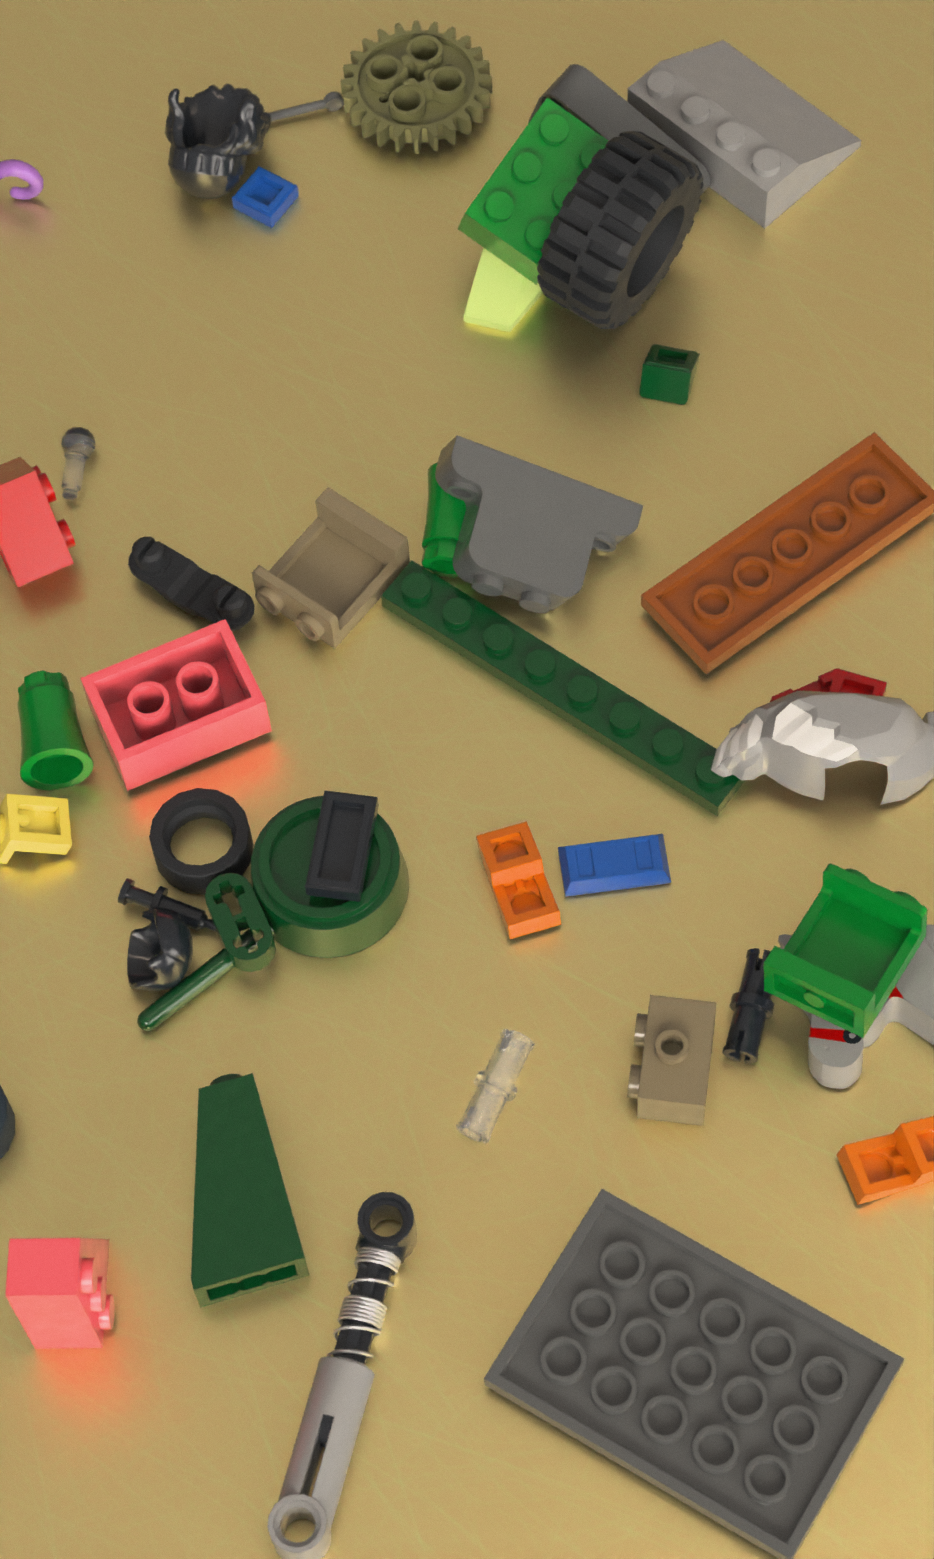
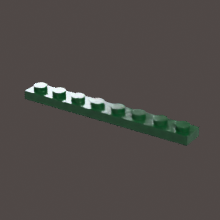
[381,560,745,816]

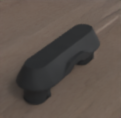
[128,536,255,631]

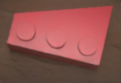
[5,1238,114,1349]

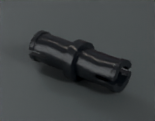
[722,948,775,1063]

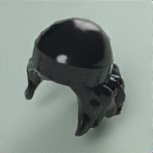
[165,84,271,199]

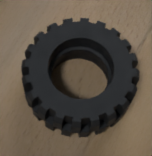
[537,131,704,329]

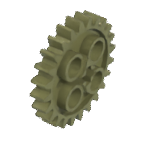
[341,21,492,153]

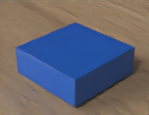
[232,166,299,228]

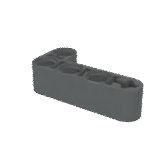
[528,64,711,194]

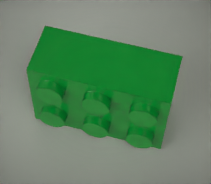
[458,97,608,285]

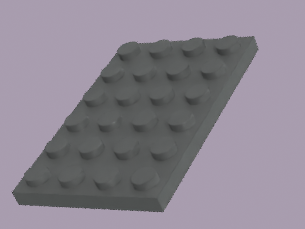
[484,1189,904,1559]

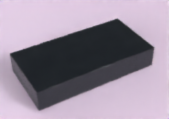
[305,790,379,902]

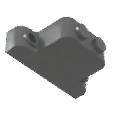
[435,435,643,613]

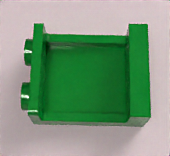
[764,863,928,1038]

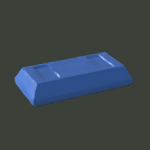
[558,834,671,897]

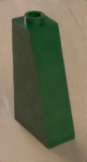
[191,1073,310,1308]

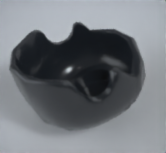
[127,909,193,991]

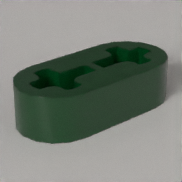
[205,873,276,972]

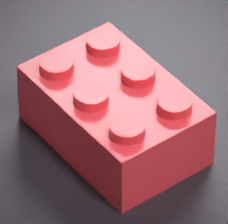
[80,619,272,791]

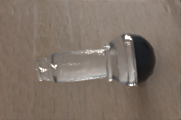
[61,427,96,500]

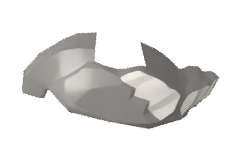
[711,691,934,805]

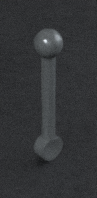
[269,91,343,122]

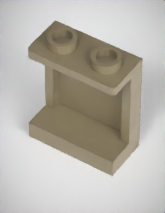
[252,487,410,649]

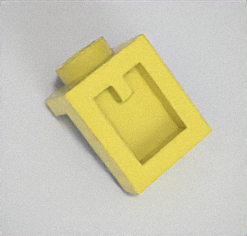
[0,794,72,864]

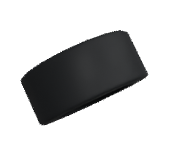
[149,788,254,895]

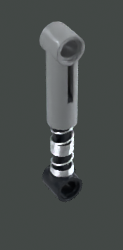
[267,1192,417,1559]

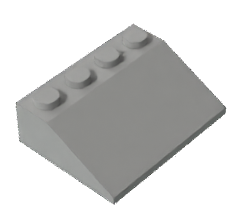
[627,40,861,229]

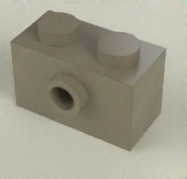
[627,995,716,1126]

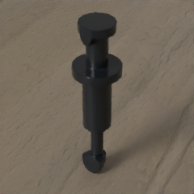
[118,878,217,932]

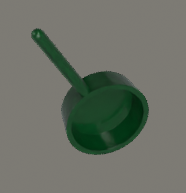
[137,796,409,1031]

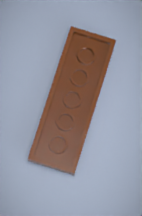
[641,432,934,675]

